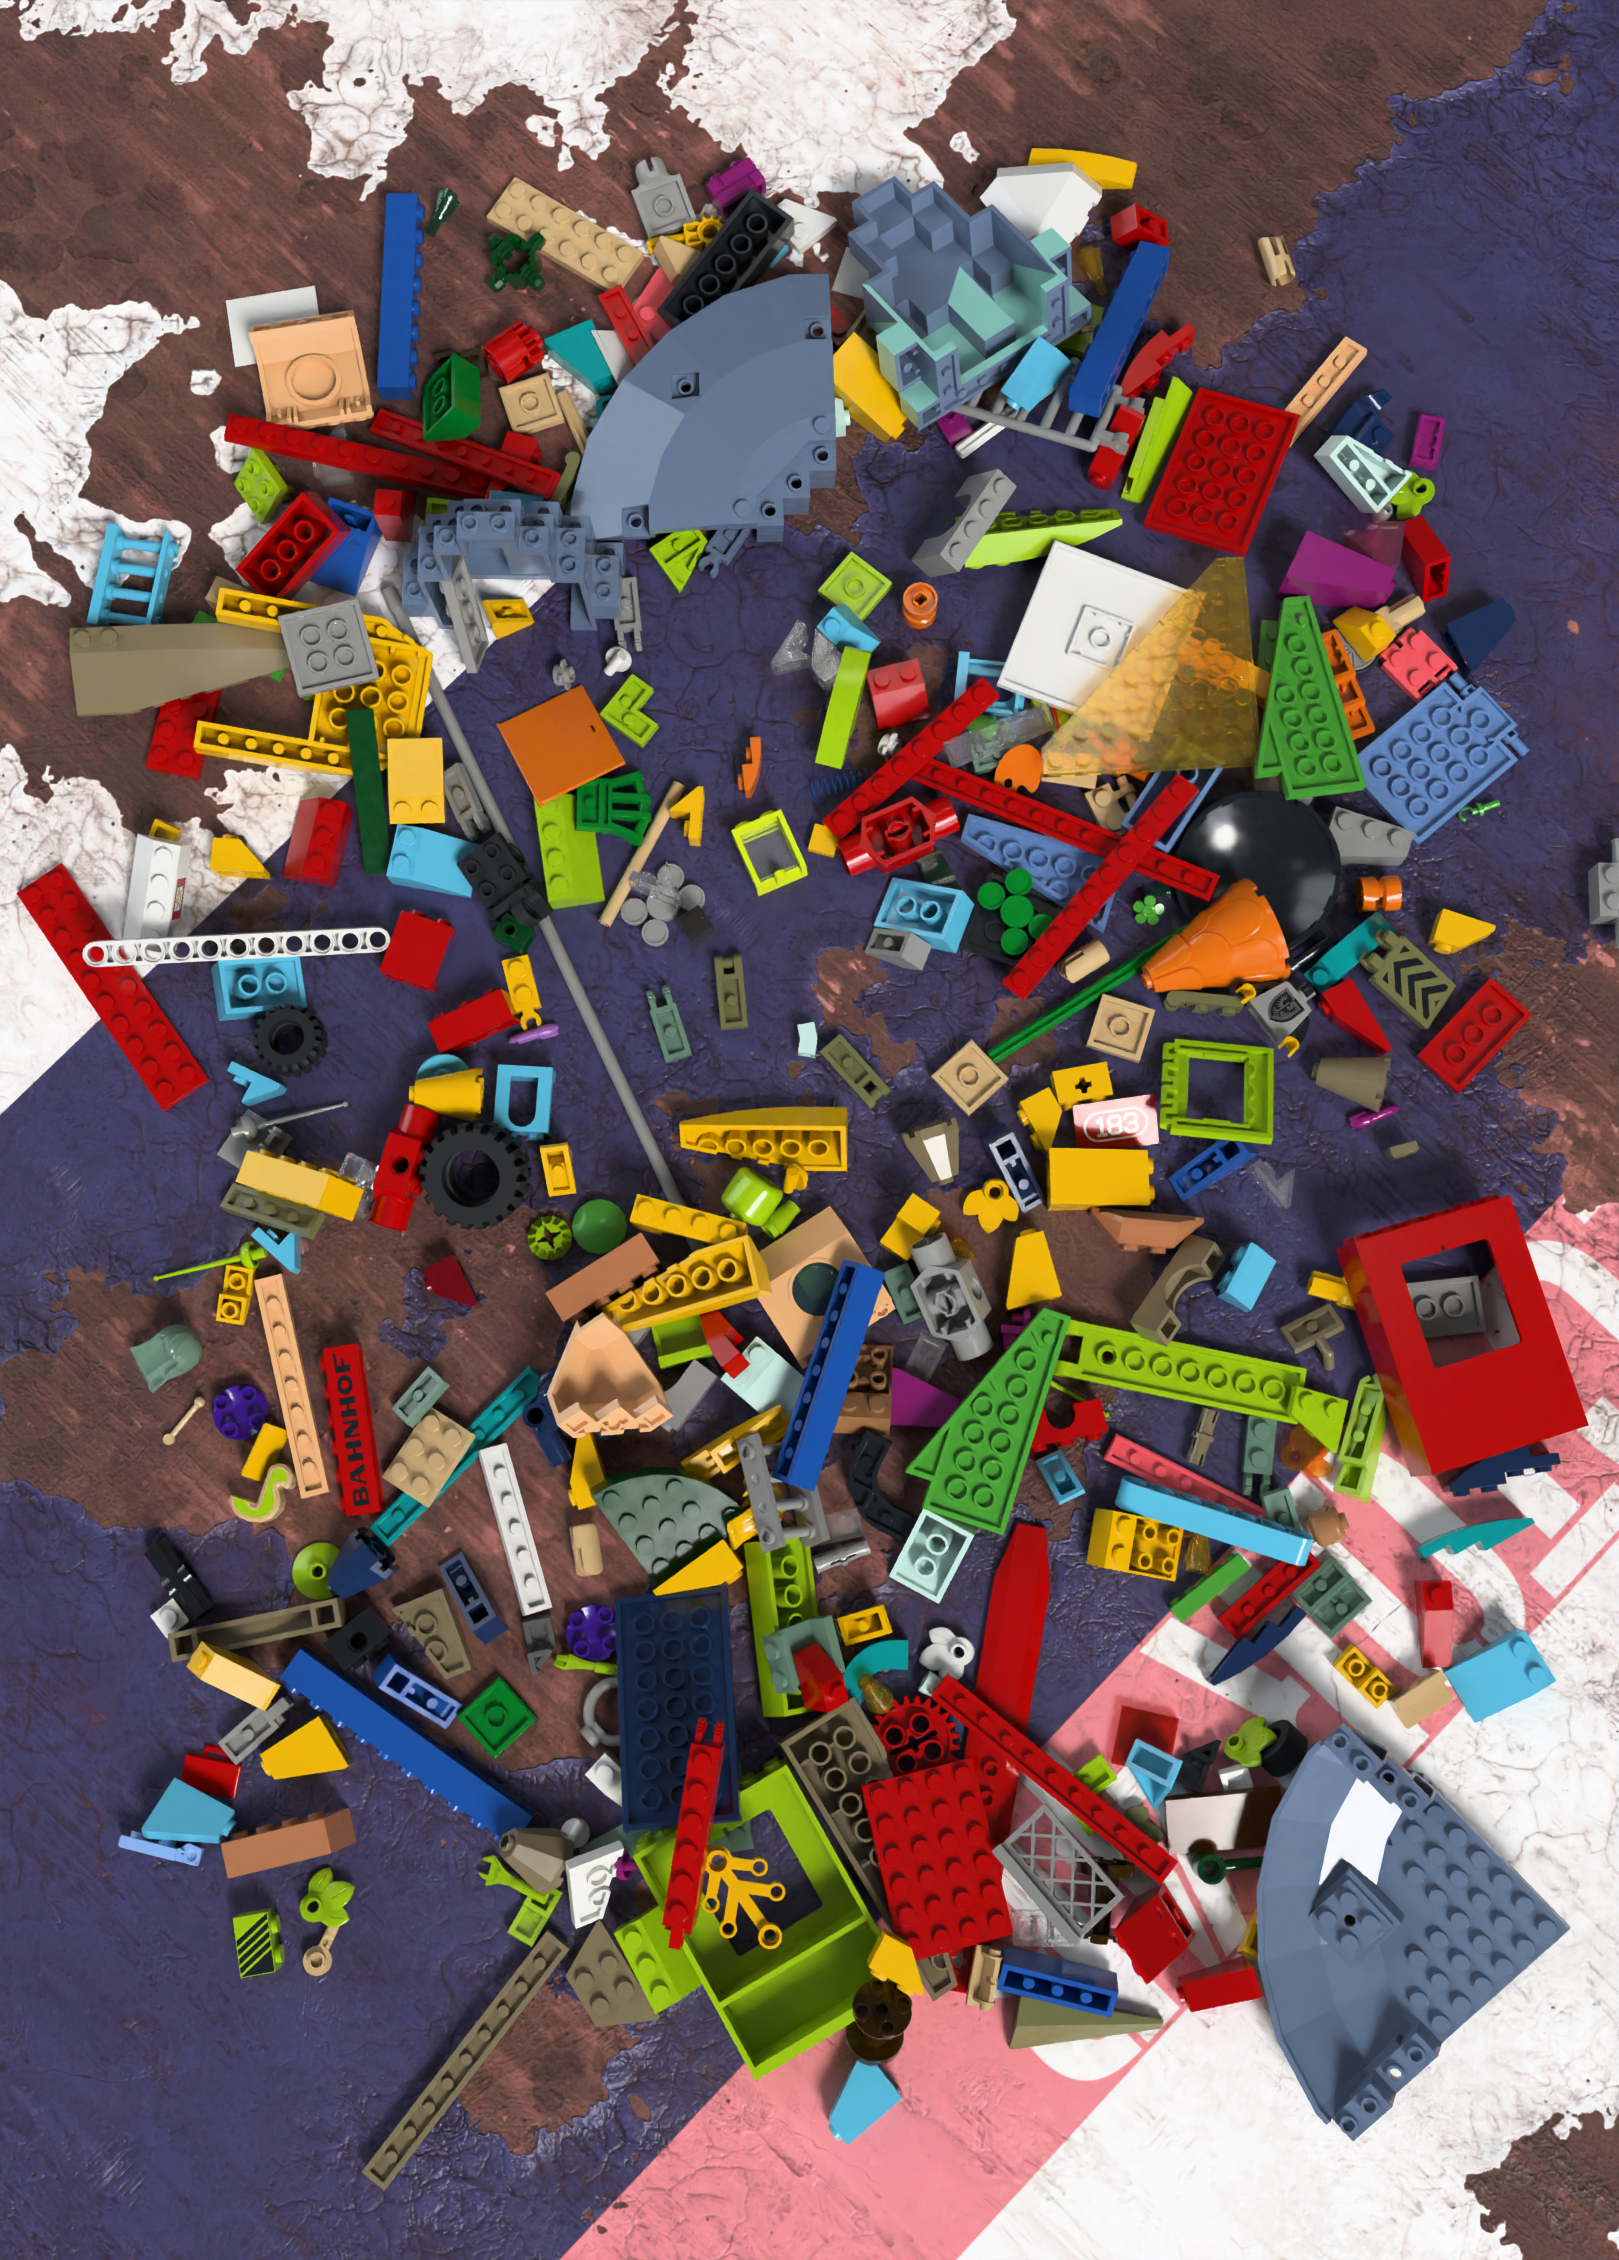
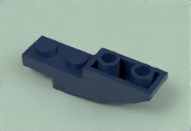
[1442,1445,1561,1497]

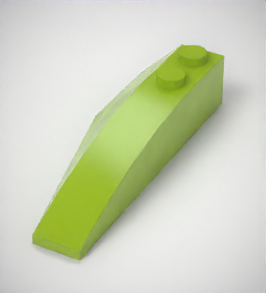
[955,509,1122,569]

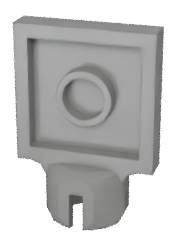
[631,157,697,239]

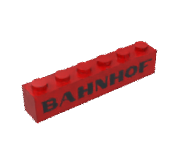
[320,1343,385,1517]

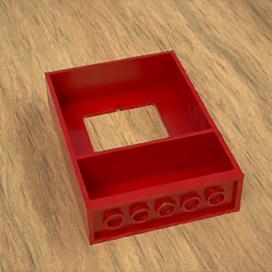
[1335,1193,1589,1477]

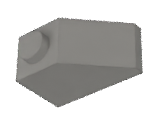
[865,928,932,971]

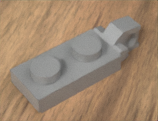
[218,1696,294,1765]

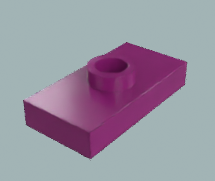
[935,411,973,447]
[1409,413,1446,471]

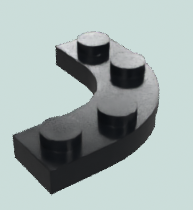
[848,1428,919,1544]

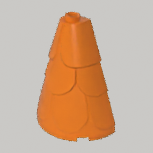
[1141,878,1291,993]

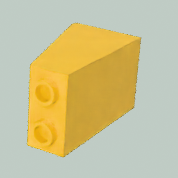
[833,332,907,443]
[1046,1148,1155,1211]

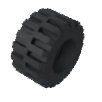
[252,1004,328,1077]

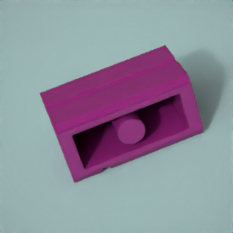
[706,157,766,219]

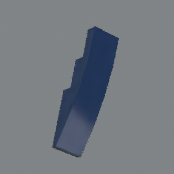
[1205,1605,1307,1686]

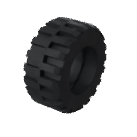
[419,1120,532,1230]

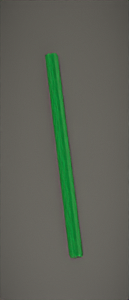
[987,923,1189,1064]

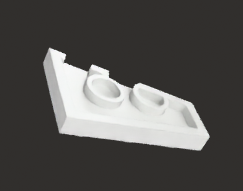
[565,1840,624,1929]

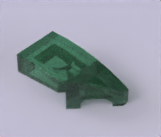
[916,849,961,890]

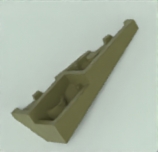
[1009,1995,1164,2049]

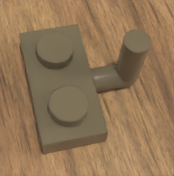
[1280,1303,1344,1371]

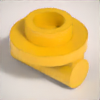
[783,1164,808,1194]

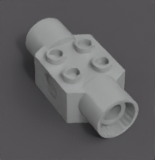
[909,1232,994,1361]

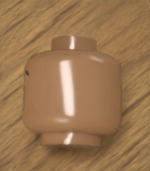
[1305,1506,1350,1547]

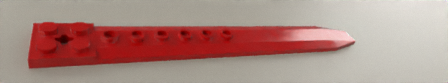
[948,1523,1050,1994]

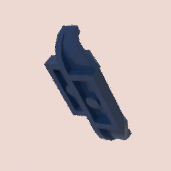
[1317,388,1395,477]

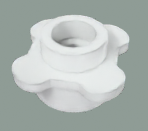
[878,732,901,762]

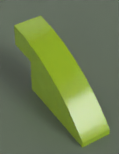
[815,646,872,769]

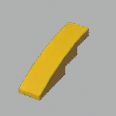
[1028,148,1137,189]
[680,1404,790,1480]

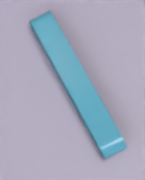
[1115,1476,1314,1566]

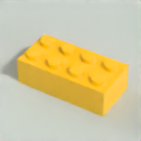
[235,1149,364,1221]

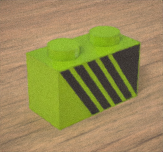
[233,1907,285,1978]

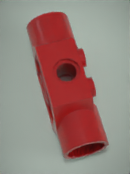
[836,795,960,878]
[368,1104,442,1232]

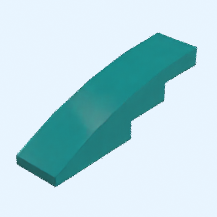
[1412,1518,1535,1559]

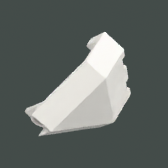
[980,162,1102,248]

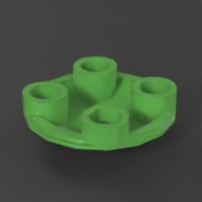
[572,1199,628,1255]

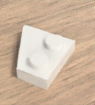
[777,199,837,256]

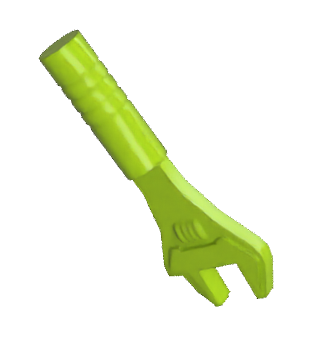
[553,1654,617,1676]
[479,1855,549,1904]

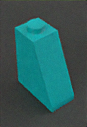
[543,319,618,395]

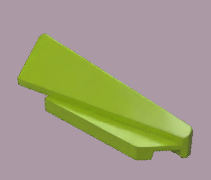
[1121,376,1196,504]
[1333,1374,1389,1504]

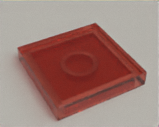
[1111,1705,1179,1767]

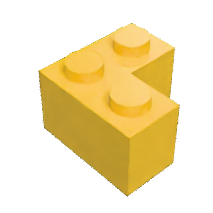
[879,1193,941,1263]

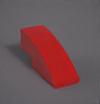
[700,1310,750,1379]

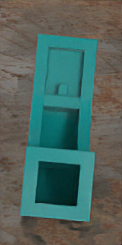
[1304,911,1396,994]
[843,1638,909,1707]

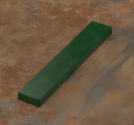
[346,709,390,875]

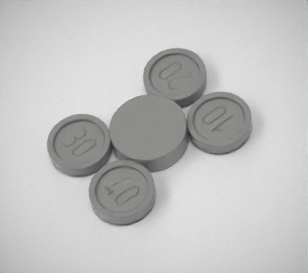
[621,864,705,947]

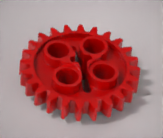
[871,1694,960,1776]

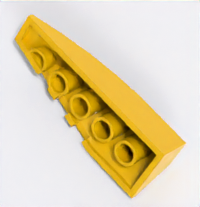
[679,1107,848,1171]

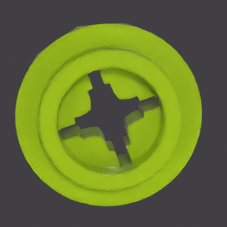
[527,1216,572,1260]

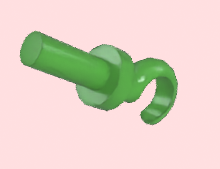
[1458,799,1500,822]

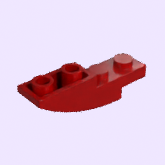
[1121,322,1196,398]

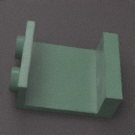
[762,1615,846,1693]

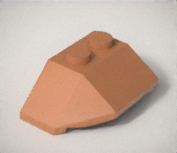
[1089,1207,1204,1255]

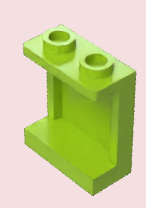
[651,1315,714,1370]

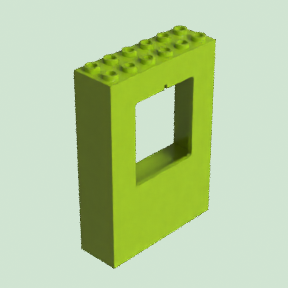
[632,1757,898,2081]

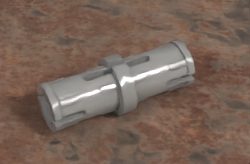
[812,1536,871,1574]

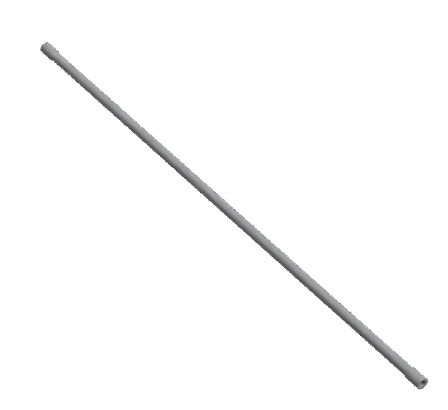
[382,586,706,1252]

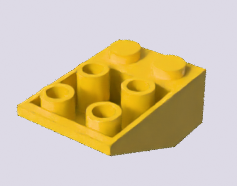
[1086,1508,1184,1581]

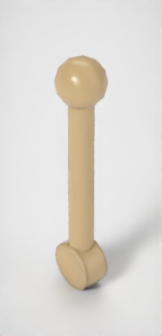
[163,1396,205,1445]

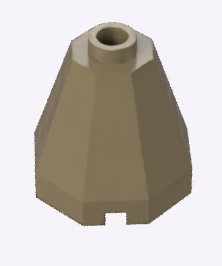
[901,1116,959,1186]
[499,1828,574,1894]

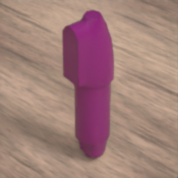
[1348,1104,1399,1129]

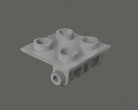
[217,1109,293,1169]

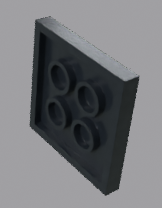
[959,872,1063,969]

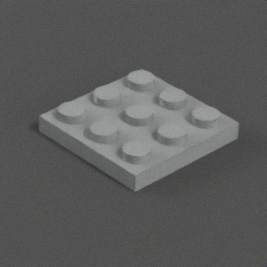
[277,598,380,698]

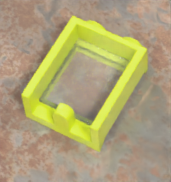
[731,809,808,896]

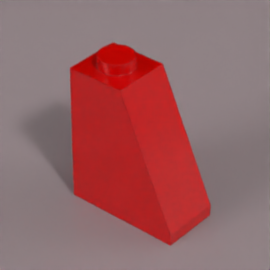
[1086,404,1145,491]
[373,489,417,542]
[1395,515,1451,603]
[1175,1956,1263,2012]

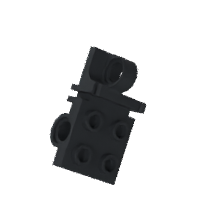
[456,832,554,927]

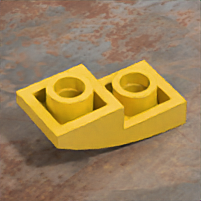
[216,1263,256,1325]
[1331,1644,1397,1709]

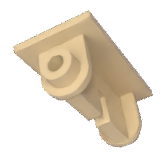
[965,1944,1003,2011]

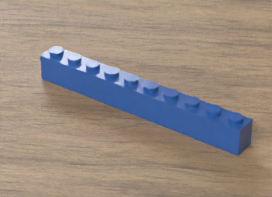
[280,1647,536,1843]

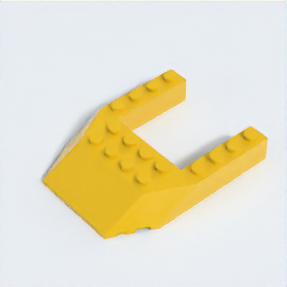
[193,587,433,777]

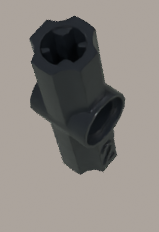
[144,1538,215,1622]

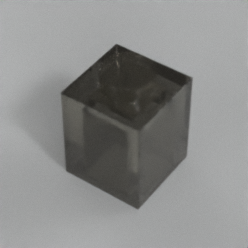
[676,905,715,949]

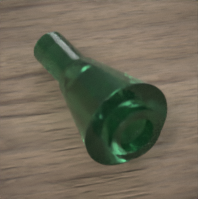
[425,188,461,238]

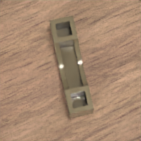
[1130,1234,1226,1347]

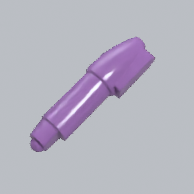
[508,1024,559,1044]

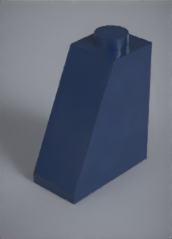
[1440,598,1516,680]

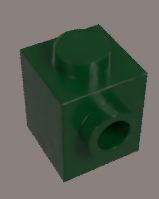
[492,913,537,956]

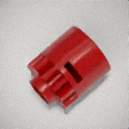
[481,320,545,385]

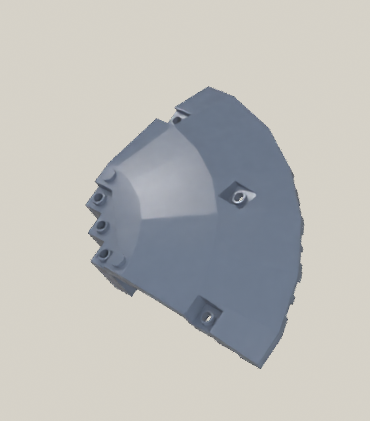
[570,274,836,543]

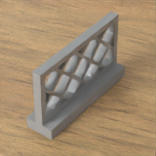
[991,1803,1125,1946]

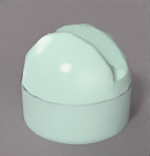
[918,1670,941,1696]

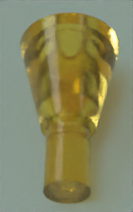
[1076,245,1109,296]

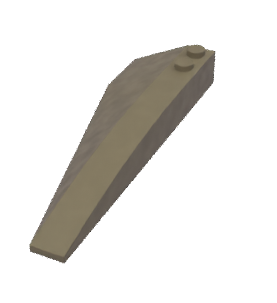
[70,623,292,717]
[777,1696,958,2002]

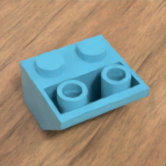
[1216,1242,1276,1313]

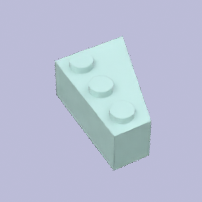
[1314,435,1412,514]

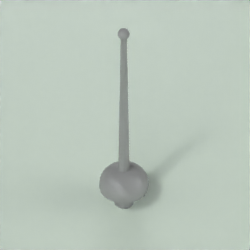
[230,1101,348,1143]

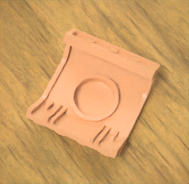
[249,310,375,430]

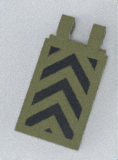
[1358,929,1456,1030]

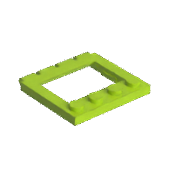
[1160,1039,1274,1145]

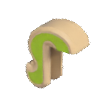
[230,1463,297,1523]

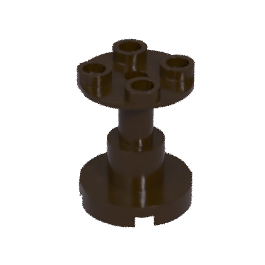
[1076,1856,1135,1945]
[845,1978,912,2066]

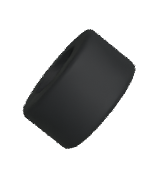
[1260,1719,1308,1777]

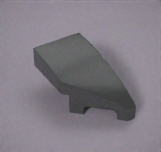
[522,1614,556,1677]

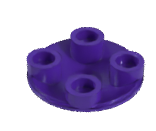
[213,1384,269,1440]
[566,1603,616,1661]

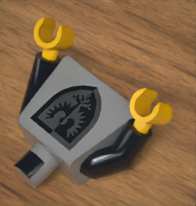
[1235,980,1316,1057]

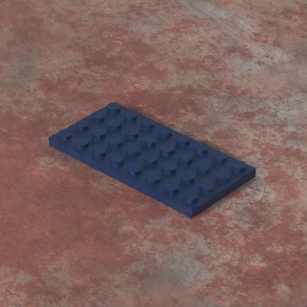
[615,1586,742,1833]

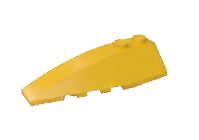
[602,1235,772,1333]

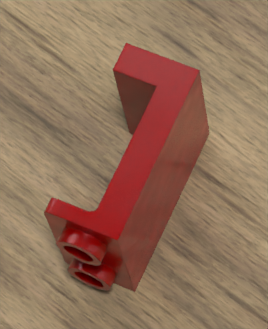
[379,910,457,994]

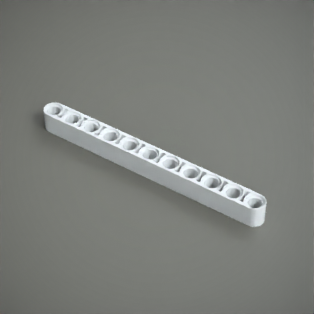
[83,926,390,967]

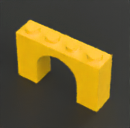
[630,1194,749,1246]

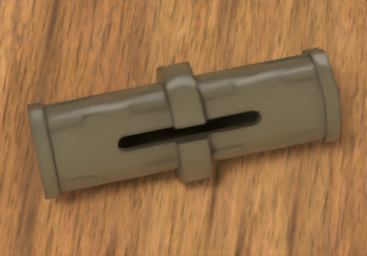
[1185,1407,1220,1467]

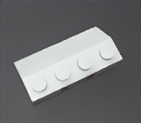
[123,833,192,953]

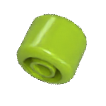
[721,1167,783,1227]

